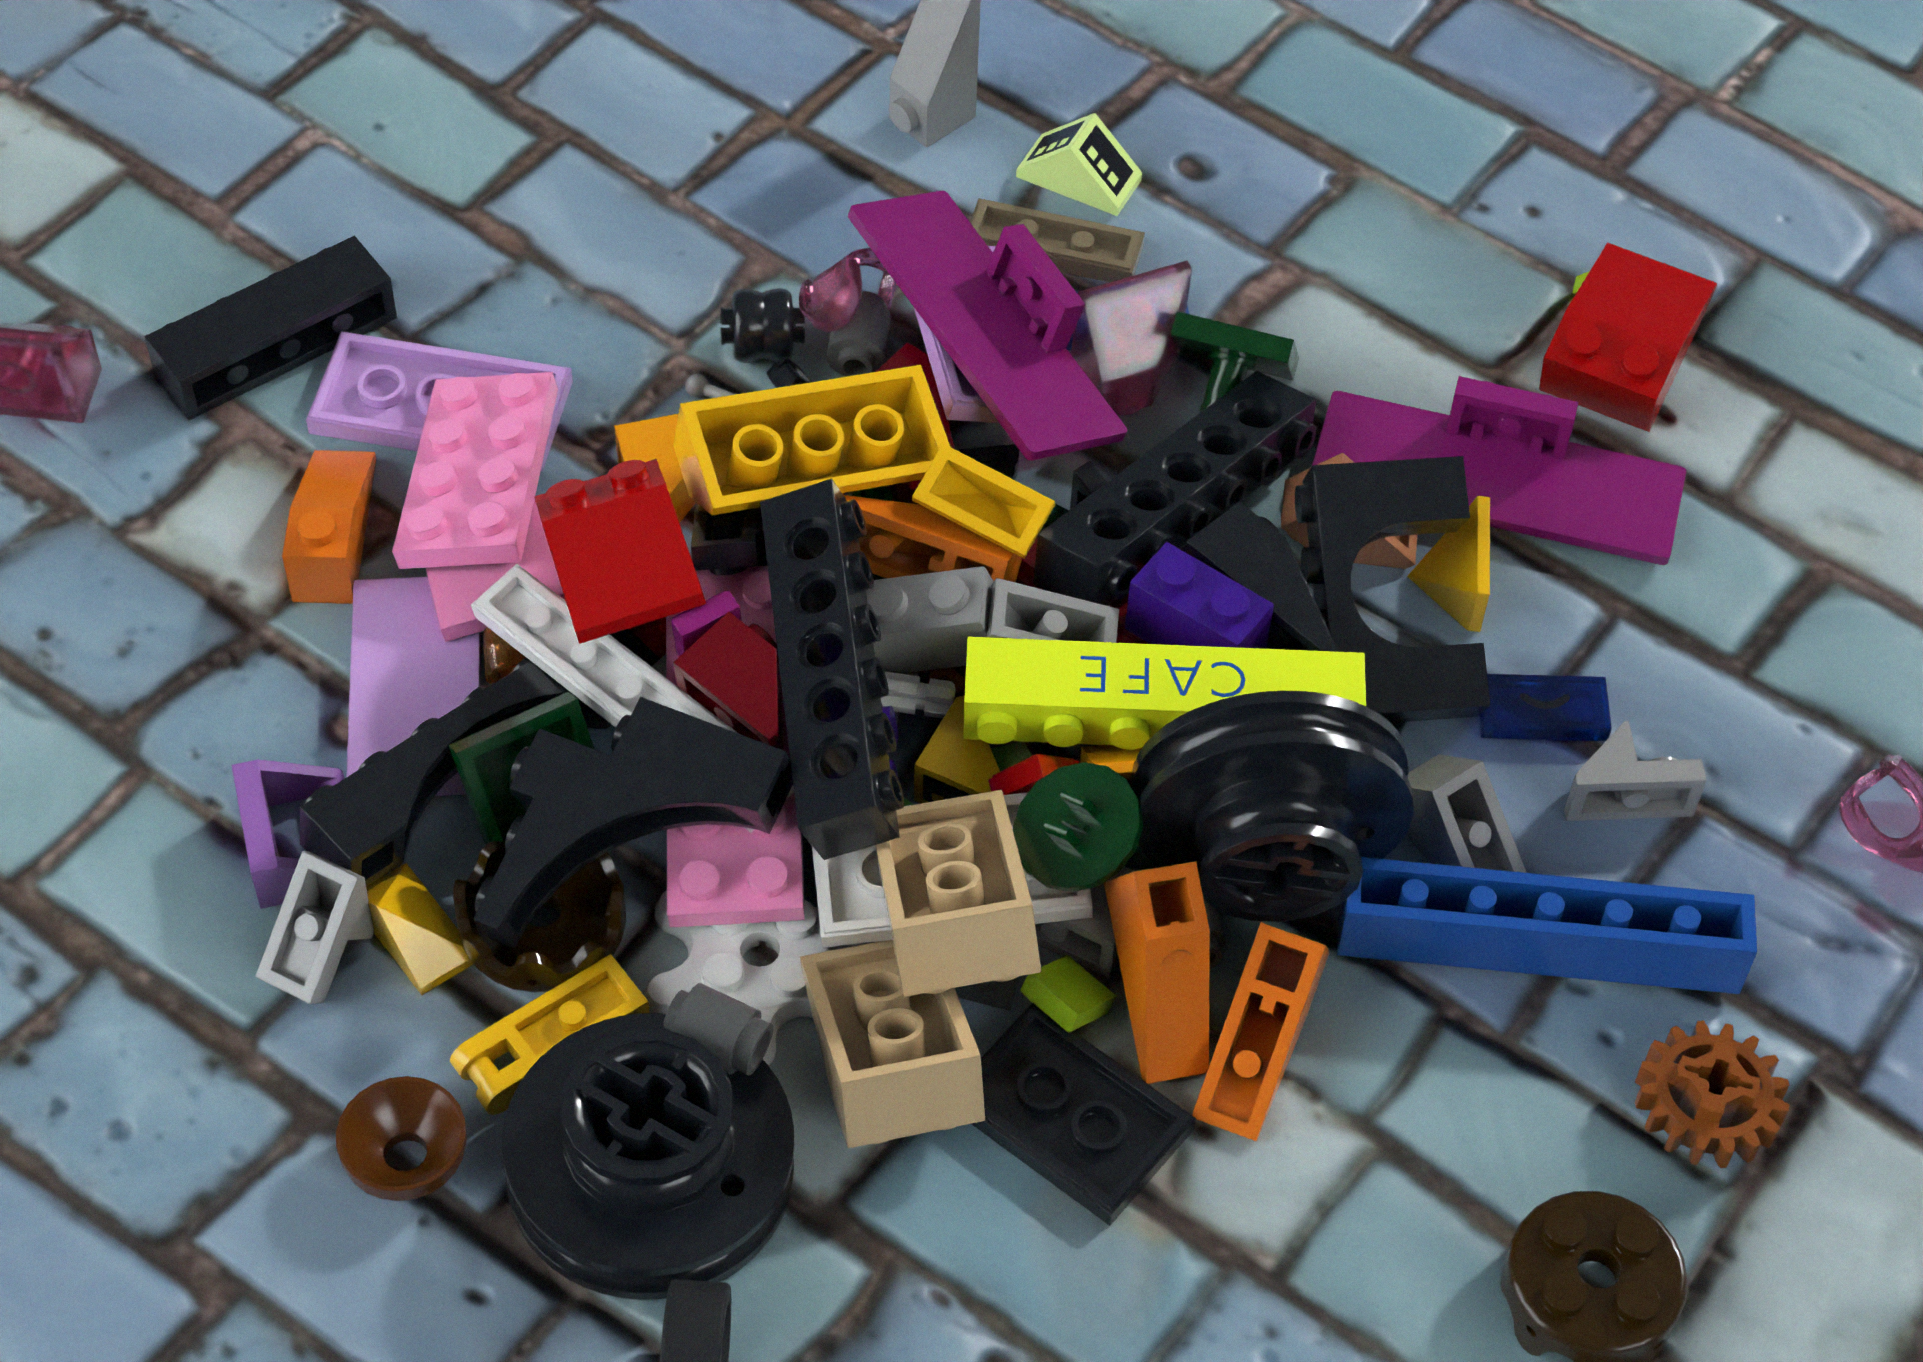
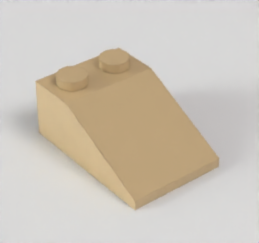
[875,790,1041,997]
[800,940,985,1149]

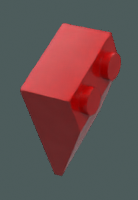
[1539,242,1717,432]
[534,459,706,644]

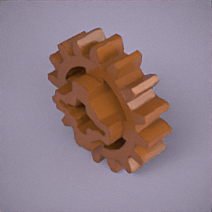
[1634,1020,1790,1168]

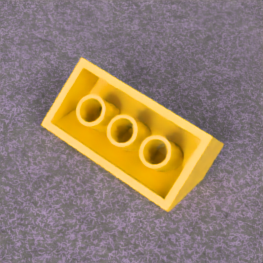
[673,365,950,515]

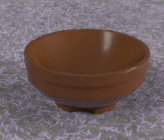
[336,1076,467,1201]

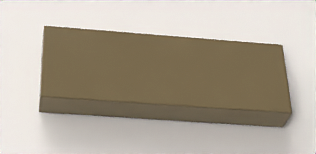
[970,198,1145,287]

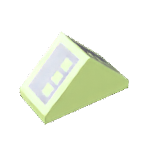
[1016,113,1142,216]

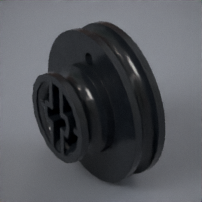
[1132,691,1414,922]
[502,1013,794,1300]

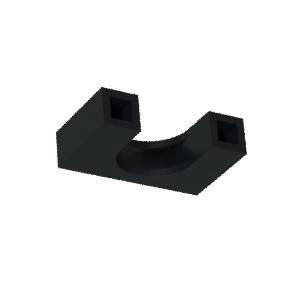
[1295,456,1491,723]

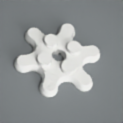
[643,890,863,1065]

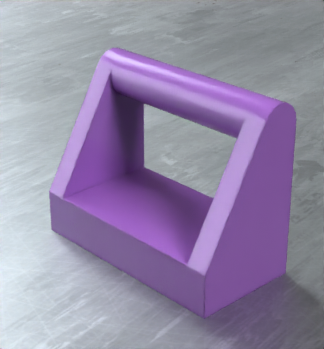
[231,759,344,909]

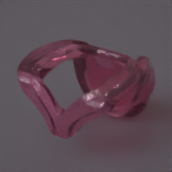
[799,248,897,332]
[1839,754,1923,873]

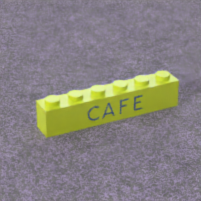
[963,637,1366,750]

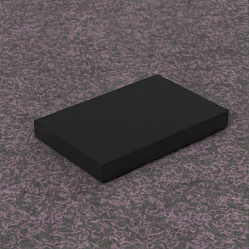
[972,1003,1196,1226]

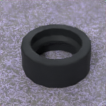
[660,1279,732,1362]

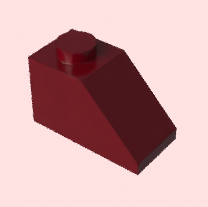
[673,611,783,750]

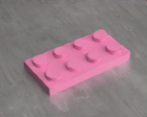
[392,372,558,569]

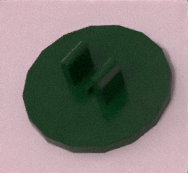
[1013,762,1143,892]

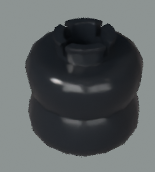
[720,288,805,363]

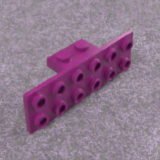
[847,191,1127,461]
[1312,376,1686,565]

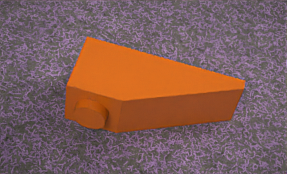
[282,450,377,604]
[843,495,1022,583]
[1192,922,1330,1142]

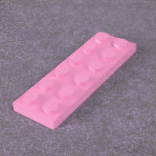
[666,566,805,927]

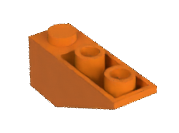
[1104,862,1210,1084]

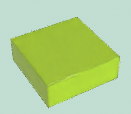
[1020,955,1117,1033]

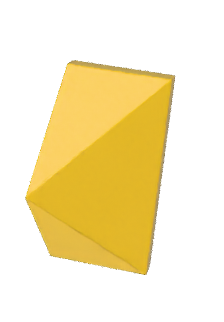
[912,443,1055,559]
[1407,496,1490,632]
[366,863,473,996]

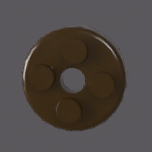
[453,841,627,993]
[1500,1191,1688,1362]

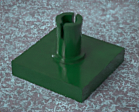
[1170,311,1299,412]
[449,692,595,845]

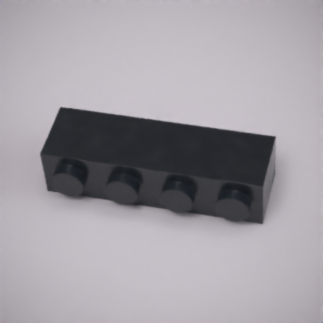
[144,235,397,420]

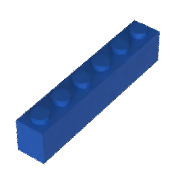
[1337,857,1757,994]

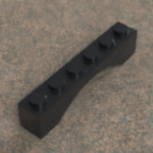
[300,629,660,887]

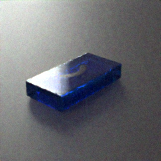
[1479,674,1612,741]

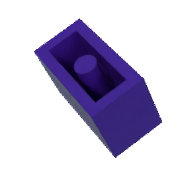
[1125,542,1274,649]

